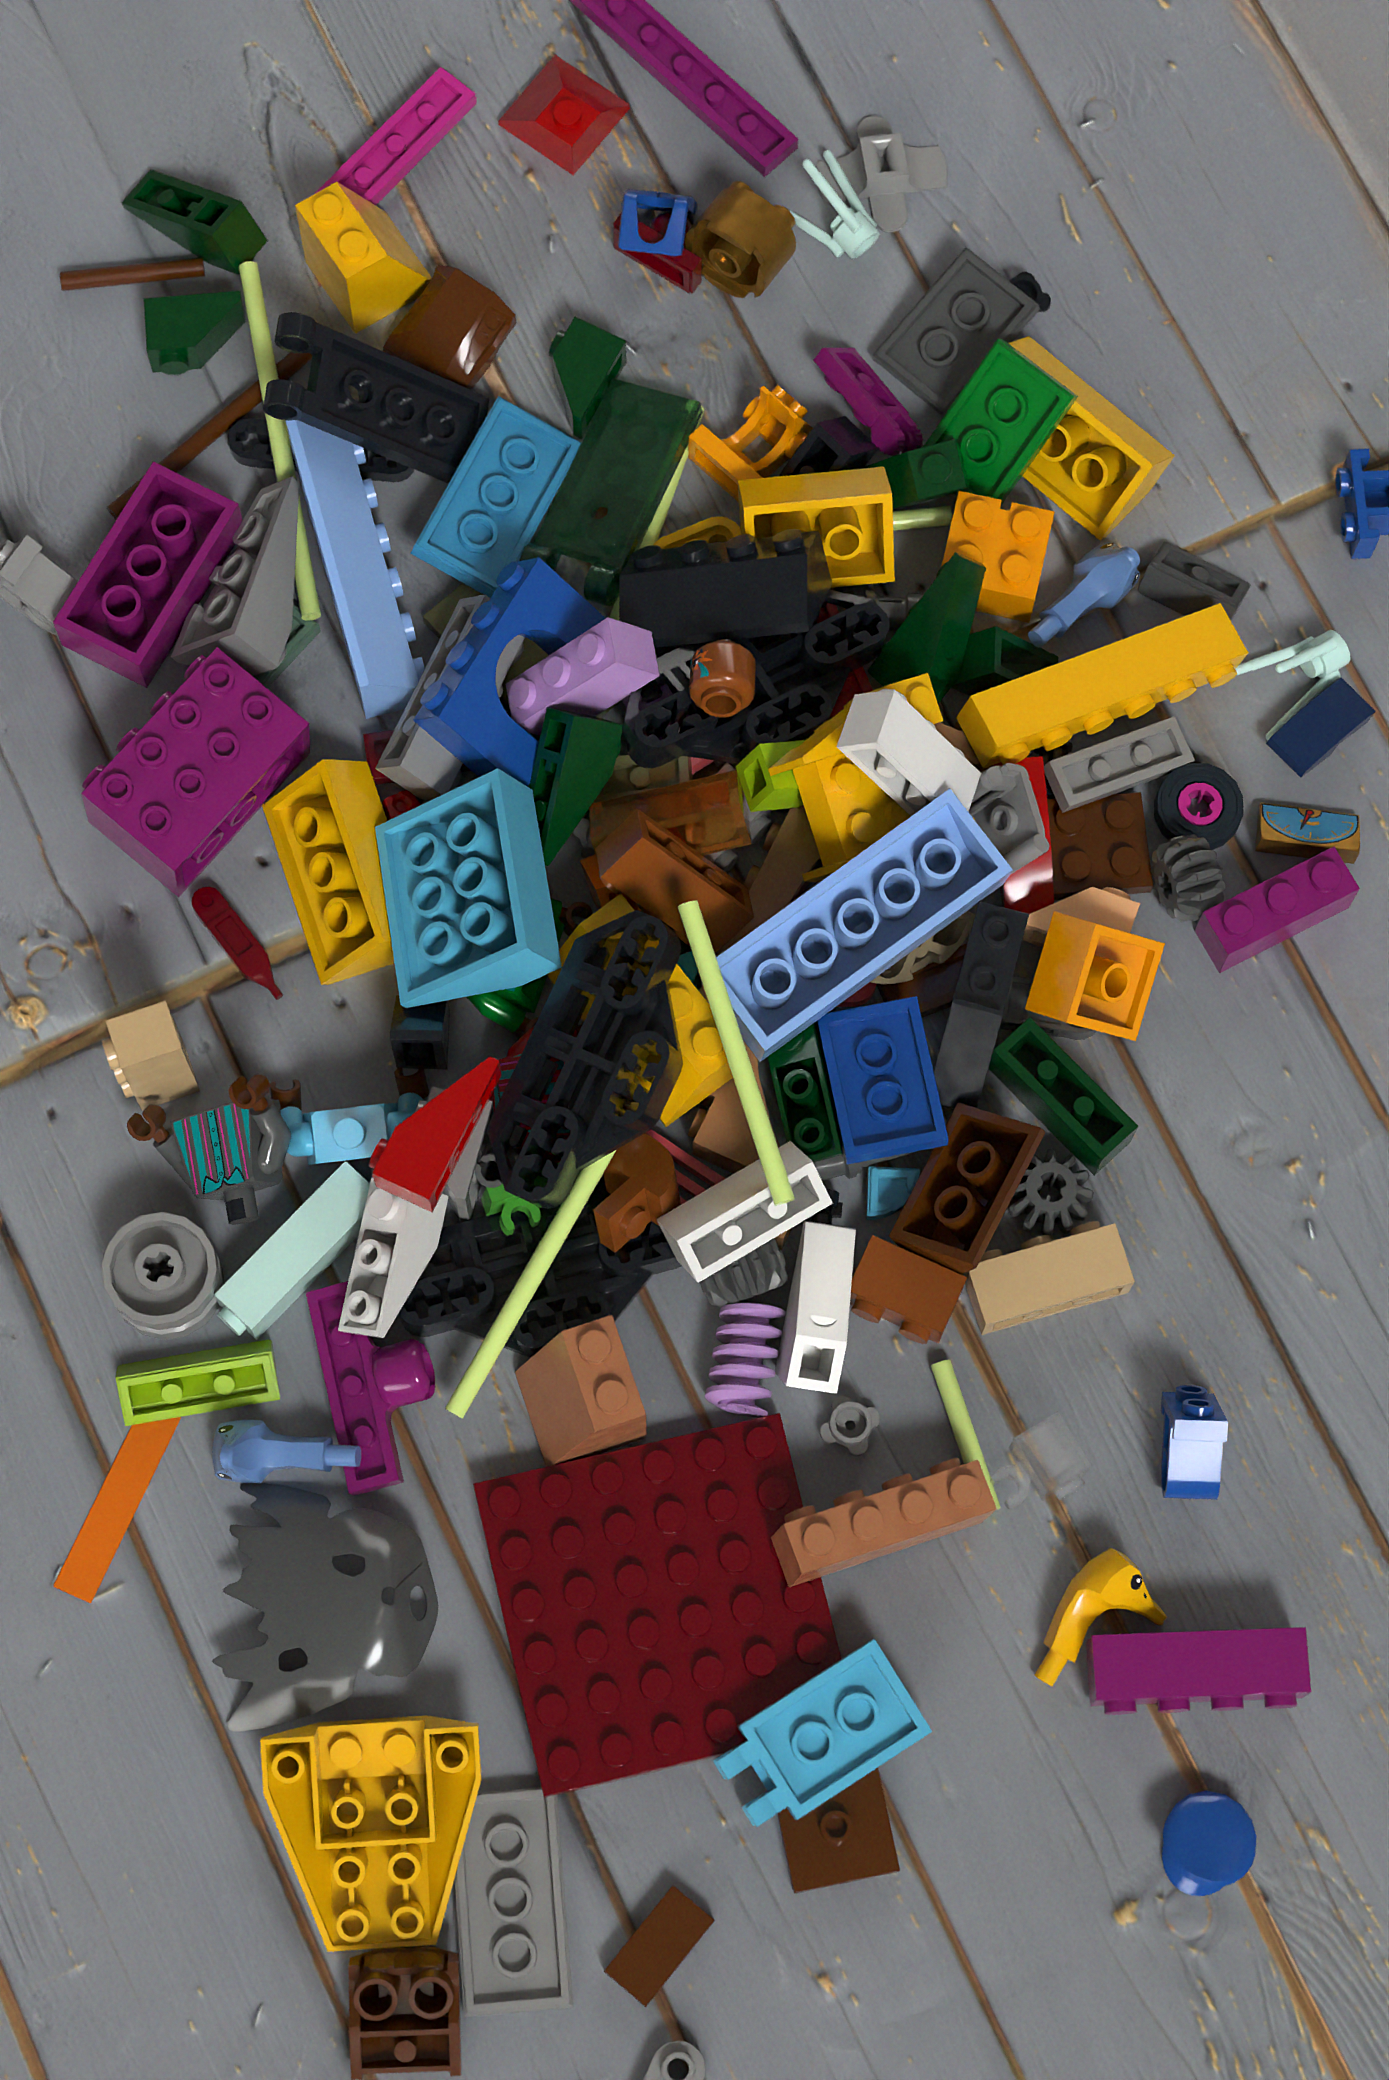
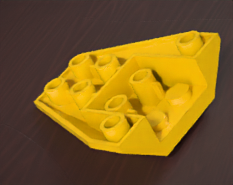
[260,1715,481,1952]

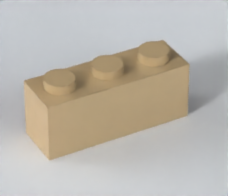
[101,1001,200,1111]
[964,1221,1135,1335]

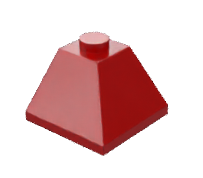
[498,55,630,175]

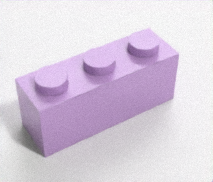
[506,617,660,736]

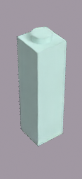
[214,1161,370,1340]

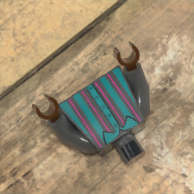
[127,1074,291,1225]

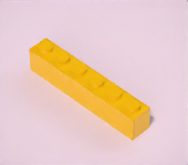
[956,603,1248,769]

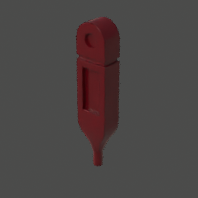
[192,886,283,1000]

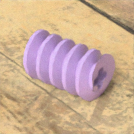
[704,1302,786,1417]

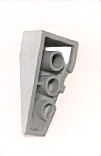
[171,476,299,676]

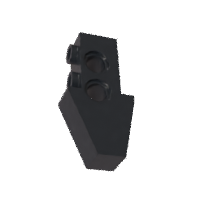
[934,901,1029,1110]

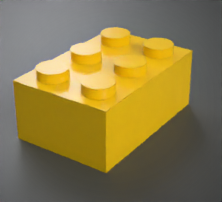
[738,467,895,588]

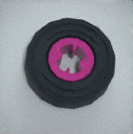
[1154,763,1244,850]

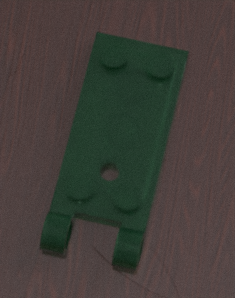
[519,378,703,606]

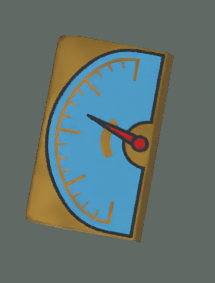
[1255,802,1360,864]

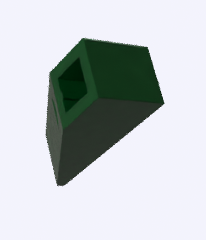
[867,552,986,704]
[768,1021,843,1163]

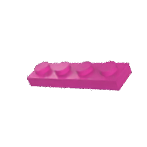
[314,67,477,205]

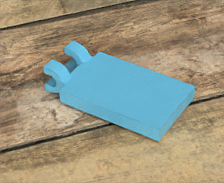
[712,1639,932,1827]

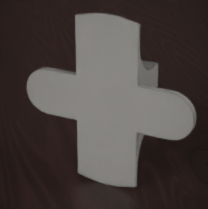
[817,116,948,232]

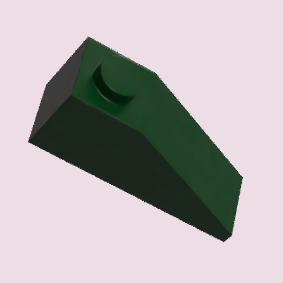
[121,169,268,275]
[529,707,623,866]

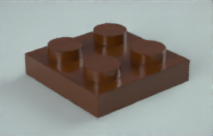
[1047,792,1153,900]

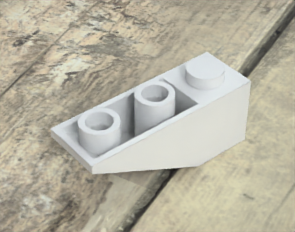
[338,1178,449,1338]
[775,1221,856,1394]

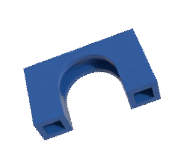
[413,557,606,786]

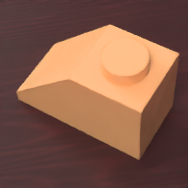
[1023,887,1140,947]

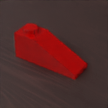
[369,1056,502,1213]

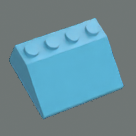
[375,768,562,1008]

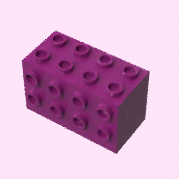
[81,647,310,897]

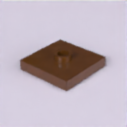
[777,1767,900,1894]

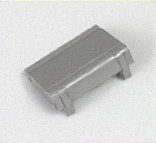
[969,763,1050,875]

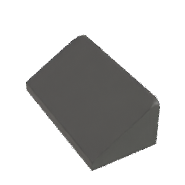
[1138,542,1251,621]

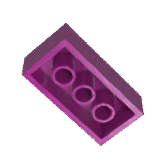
[53,462,243,688]

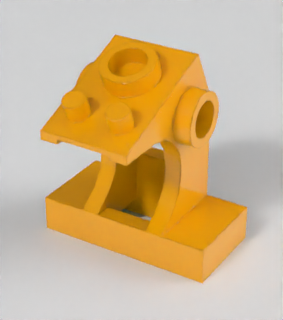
[688,384,813,503]

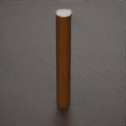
[60,257,205,291]

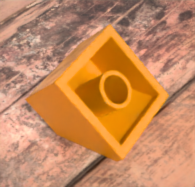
[1025,911,1165,1041]

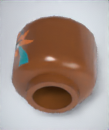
[689,639,756,717]

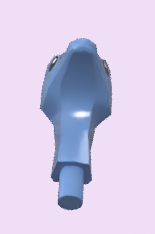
[1028,541,1140,647]
[212,1420,361,1483]

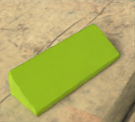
[115,1340,280,1426]

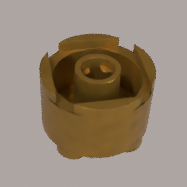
[685,181,796,298]

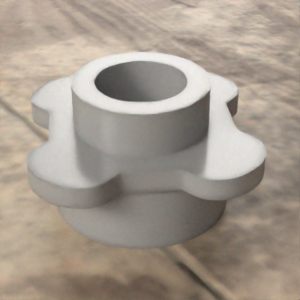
[820,1395,880,1456]

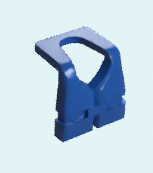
[618,189,698,256]

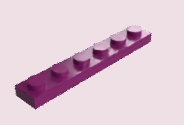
[569,0,799,177]

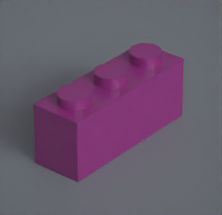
[1195,846,1360,973]

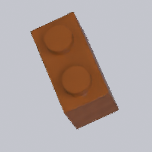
[850,1235,967,1344]

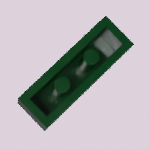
[988,1017,1139,1176]

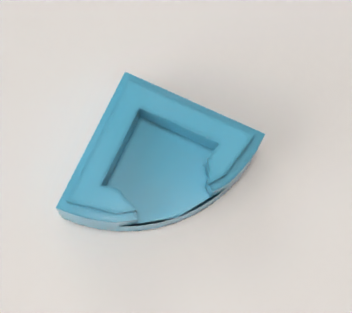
[866,1166,920,1220]

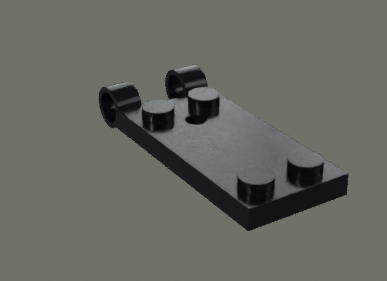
[263,312,490,484]

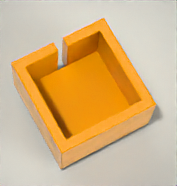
[941,491,1055,623]

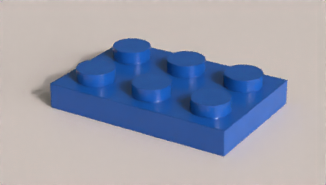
[817,996,948,1165]

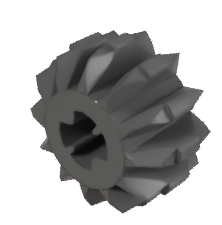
[1150,834,1226,922]
[1009,1148,1094,1237]
[700,1238,788,1307]

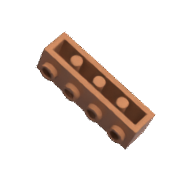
[771,1458,997,1587]

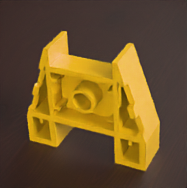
[768,673,975,882]

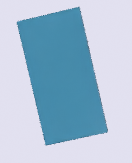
[410,396,583,598]

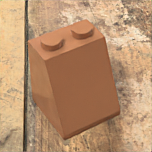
[515,1315,646,1467]

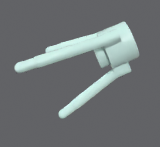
[789,150,880,259]
[1236,630,1350,741]

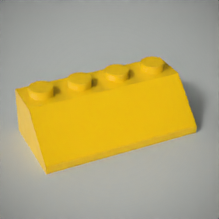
[1008,336,1175,541]
[262,759,395,985]
[547,894,733,1127]

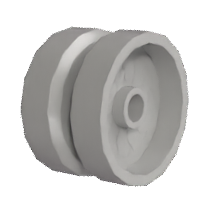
[101,1212,225,1340]

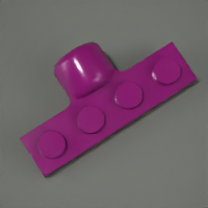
[306,1281,435,1496]

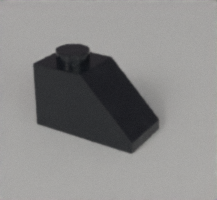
[779,416,878,476]
[390,995,450,1070]

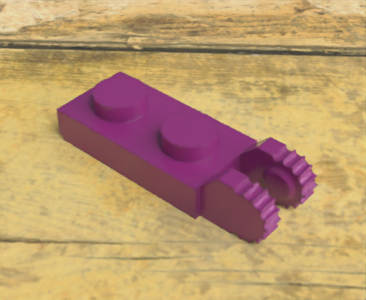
[813,348,924,456]

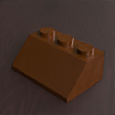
[889,1103,1045,1274]

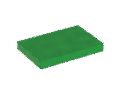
[922,339,1078,507]

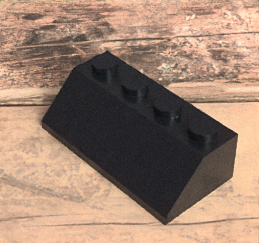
[619,529,833,648]

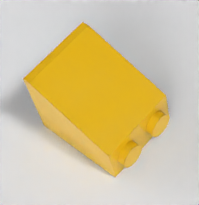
[295,182,432,334]

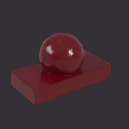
[613,212,702,294]

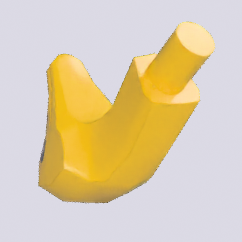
[1034,1548,1167,1686]

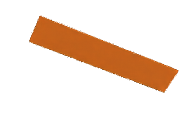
[53,1417,181,1603]

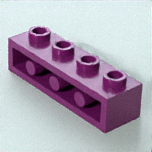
[1086,1627,1311,1715]

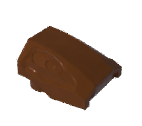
[383,265,516,390]
[348,1946,462,2080]

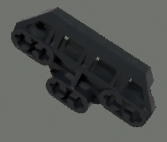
[622,590,890,769]
[487,910,683,1209]
[399,1183,682,1358]

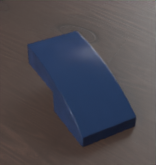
[1266,678,1376,778]

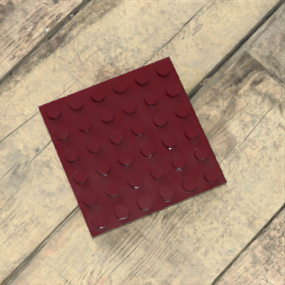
[473,1413,842,1799]

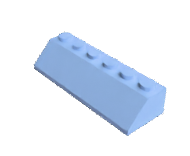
[285,420,425,719]
[716,789,1013,1062]

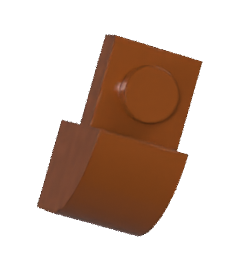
[593,1133,680,1253]

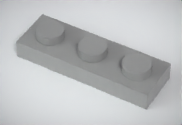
[1044,716,1195,813]

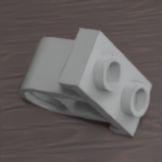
[0,535,78,635]

